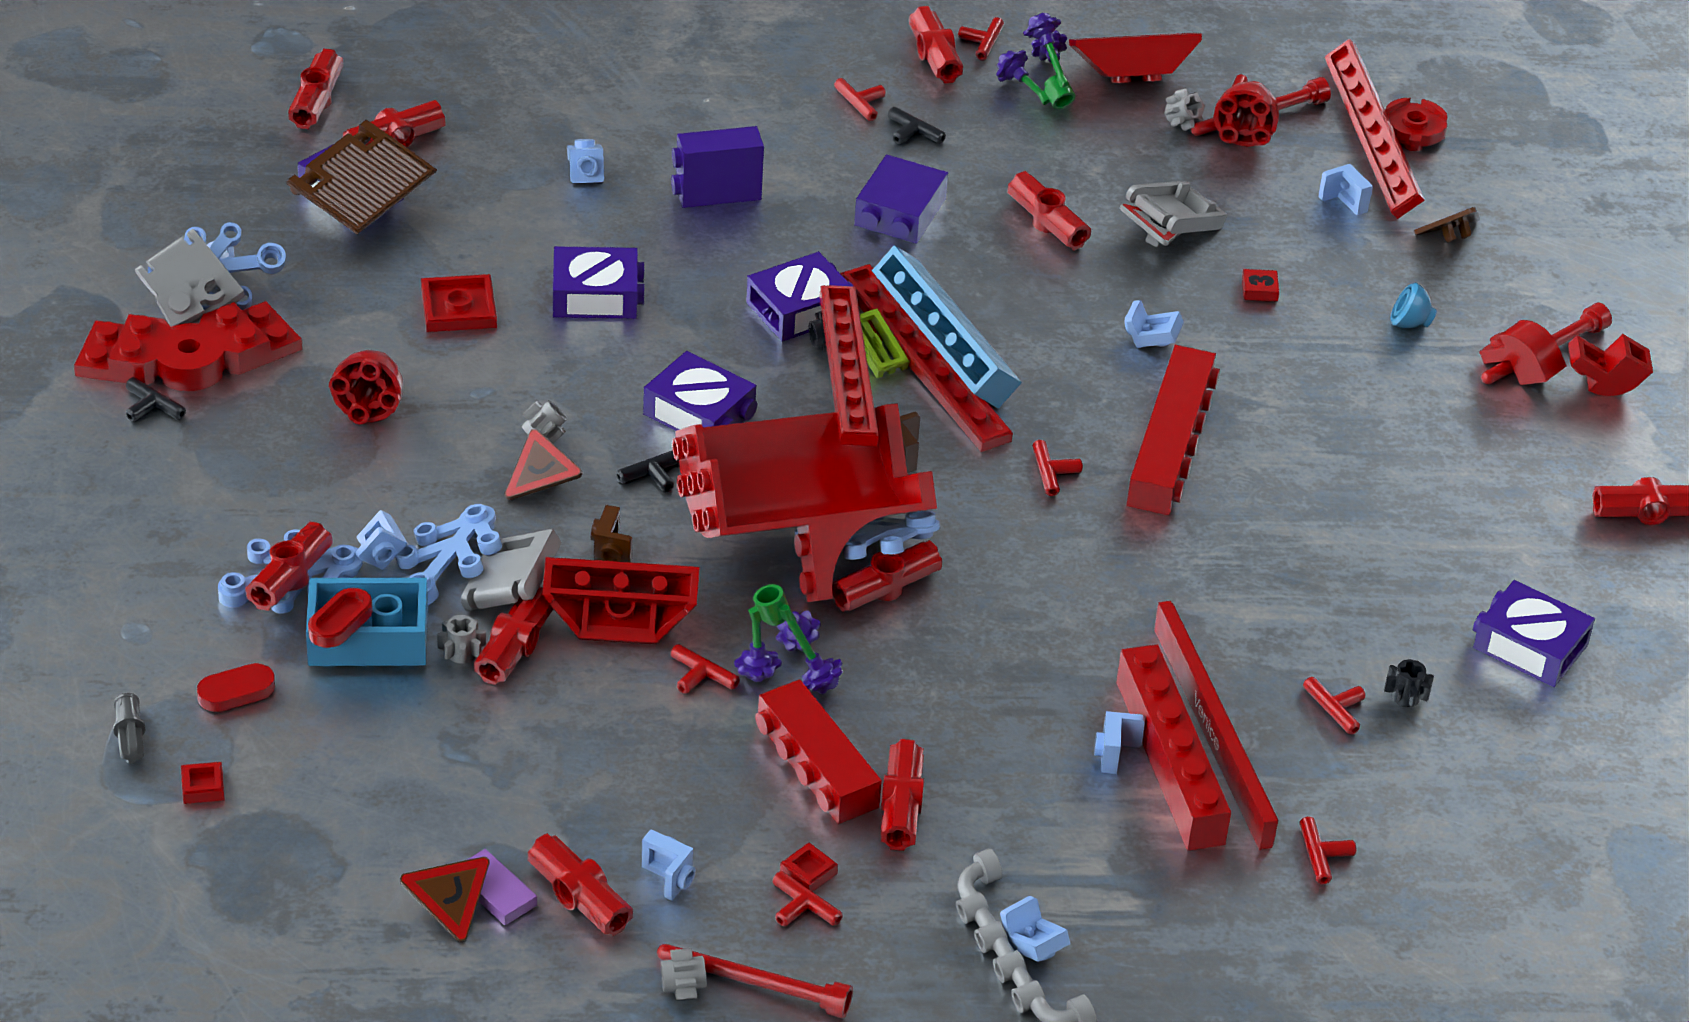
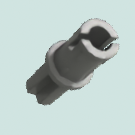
[113,693,146,764]

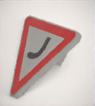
[1120,203,1181,247]

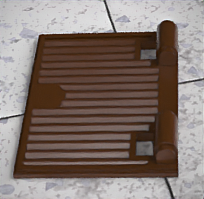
[286,120,437,235]

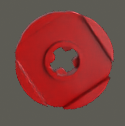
[1385,98,1448,151]

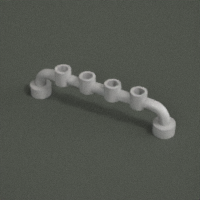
[956,848,1097,1022]

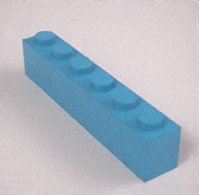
[872,245,1022,409]

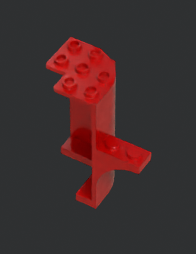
[672,403,937,602]

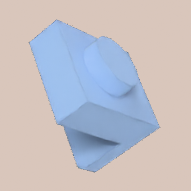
[567,139,604,183]
[1318,164,1373,215]
[1125,300,1184,348]
[356,510,408,570]
[1094,711,1145,774]
[642,829,696,901]
[1000,896,1070,962]

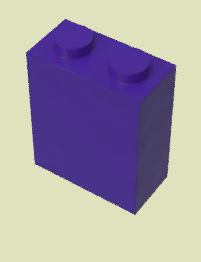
[671,126,764,208]
[854,154,949,244]

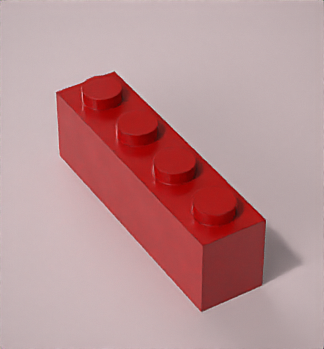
[755,679,882,825]

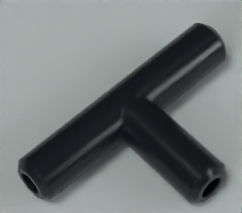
[888,107,946,145]
[126,377,186,422]
[616,451,679,492]

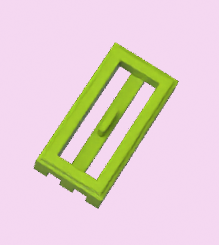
[860,309,910,378]

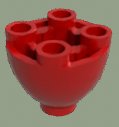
[1213,81,1279,147]
[329,350,403,424]

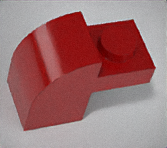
[1479,320,1567,385]
[1568,334,1653,396]

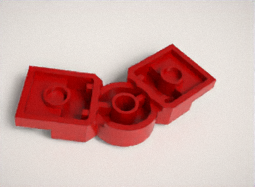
[74,301,303,391]

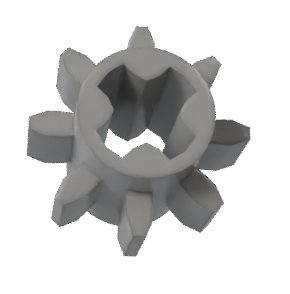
[1164,88,1205,131]
[522,400,567,444]
[437,615,486,663]
[661,948,707,1001]

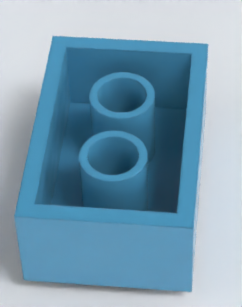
[306,578,428,666]

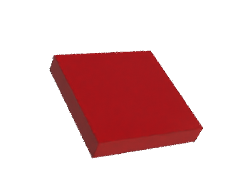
[421,274,497,332]

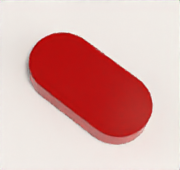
[308,588,373,648]
[197,663,275,712]

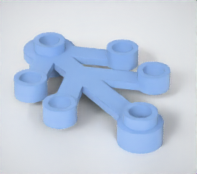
[148,222,286,310]
[395,504,502,605]
[794,510,940,560]
[218,529,363,613]

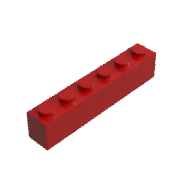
[1126,345,1220,516]
[1116,644,1231,851]

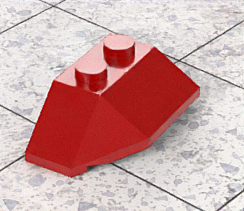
[1069,32,1202,83]
[542,557,700,644]

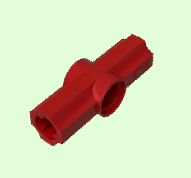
[909,6,963,84]
[288,48,343,130]
[343,100,446,148]
[1007,171,1091,251]
[1592,477,1689,525]
[245,521,333,611]
[832,540,942,612]
[474,587,553,686]
[880,739,924,851]
[528,833,633,936]

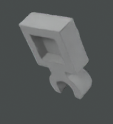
[155,275,224,327]

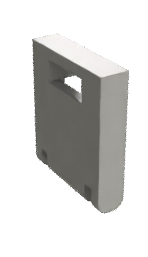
[1126,181,1228,234]
[135,229,245,324]
[461,529,562,611]

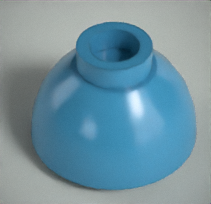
[1390,282,1437,329]

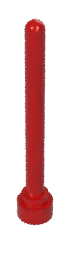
[1191,77,1331,136]
[1481,302,1612,384]
[657,944,853,1019]

